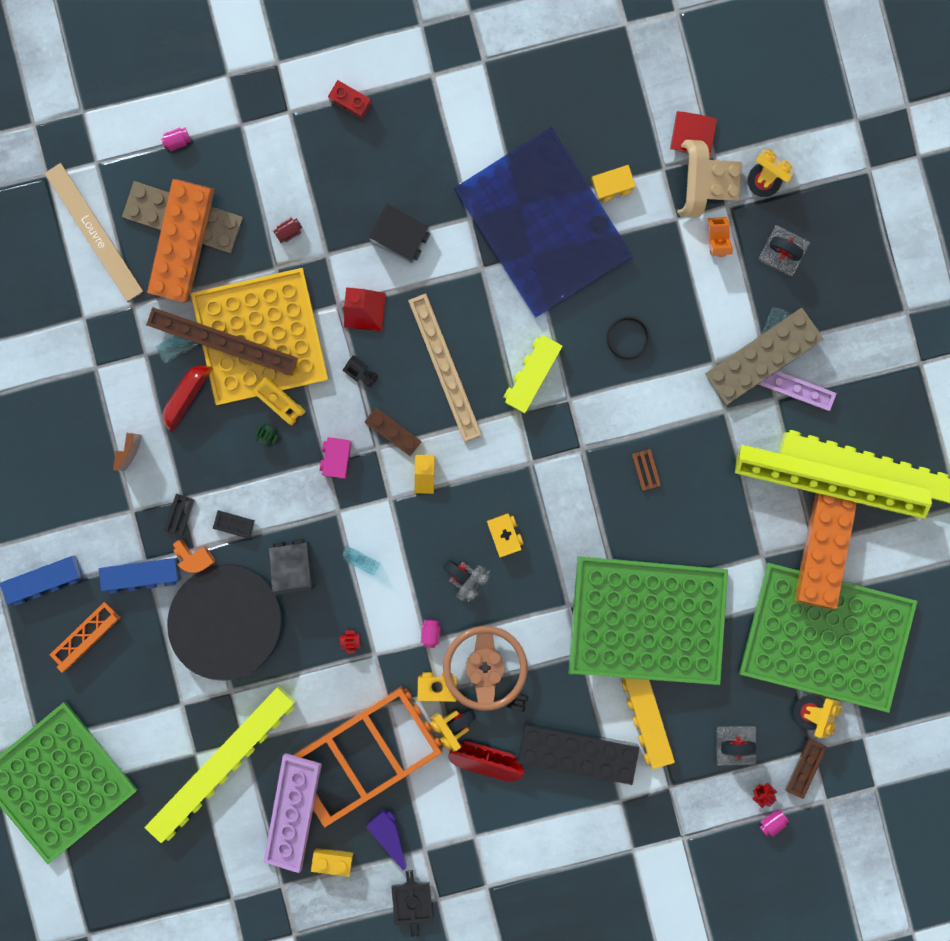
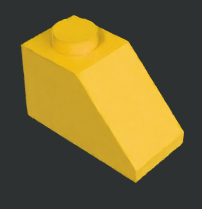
[415,455,435,494]

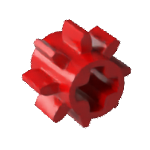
[340,630,361,654]
[752,783,777,808]

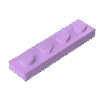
[758,371,837,411]

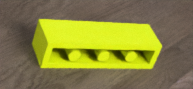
[504,335,562,414]

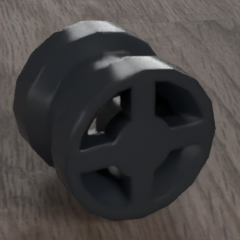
[507,693,529,712]

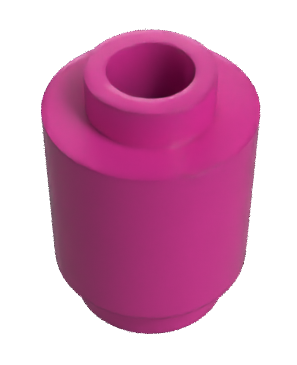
[161,127,191,152]
[420,620,441,648]
[760,809,789,837]

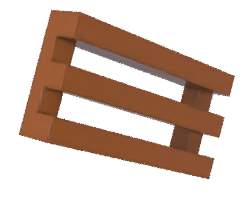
[632,449,661,491]

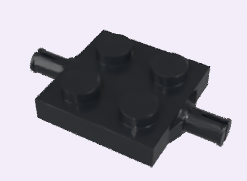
[391,870,433,937]

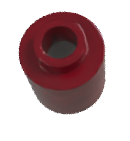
[273,217,303,243]

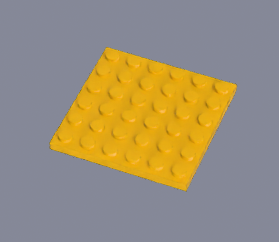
[190,268,329,406]

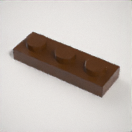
[365,407,422,457]
[785,738,827,799]

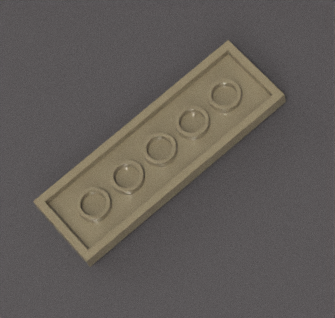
[122,181,244,254]
[705,308,824,405]

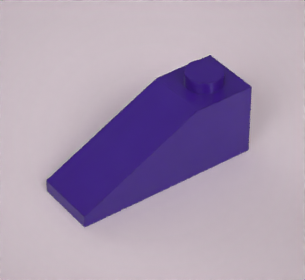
[366,808,407,871]

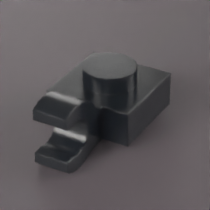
[342,355,379,387]

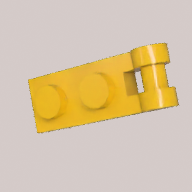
[252,376,305,426]

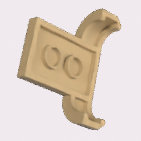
[677,140,742,218]

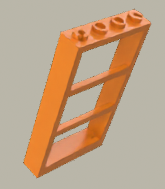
[293,686,443,828]

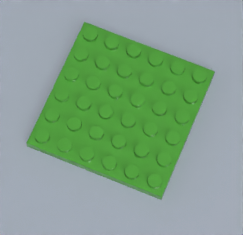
[0,702,138,864]

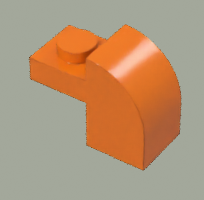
[707,217,733,257]
[173,539,217,573]

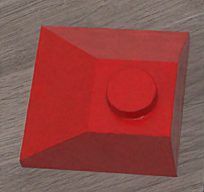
[344,287,386,331]

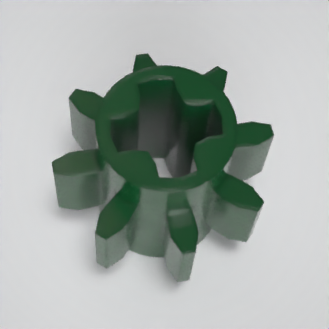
[254,423,279,447]

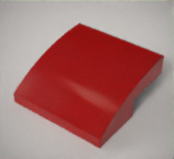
[670,111,717,157]

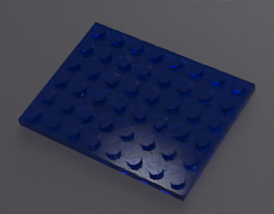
[454,126,633,318]

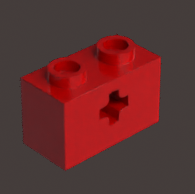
[328,80,372,120]

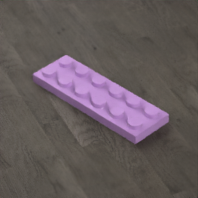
[264,753,321,873]

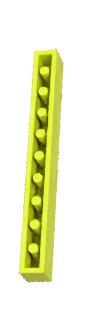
[778,430,950,504]
[735,444,932,519]
[145,685,295,843]

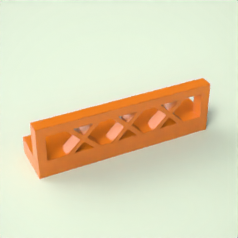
[50,601,121,673]

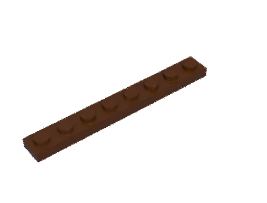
[146,307,299,376]

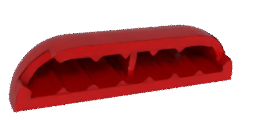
[163,365,213,432]
[448,741,524,782]

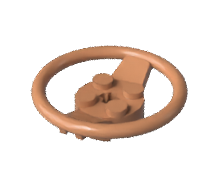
[443,626,528,711]

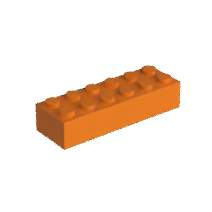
[147,179,215,303]
[794,493,857,610]

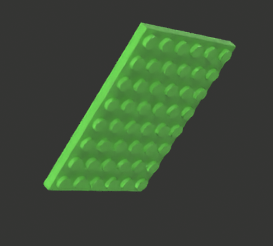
[568,556,728,685]
[739,562,917,713]

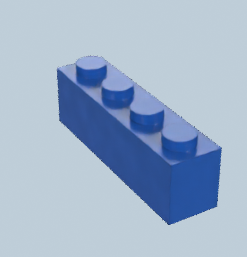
[0,555,84,606]
[98,557,181,594]

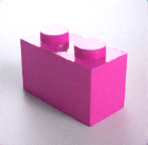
[320,437,352,479]

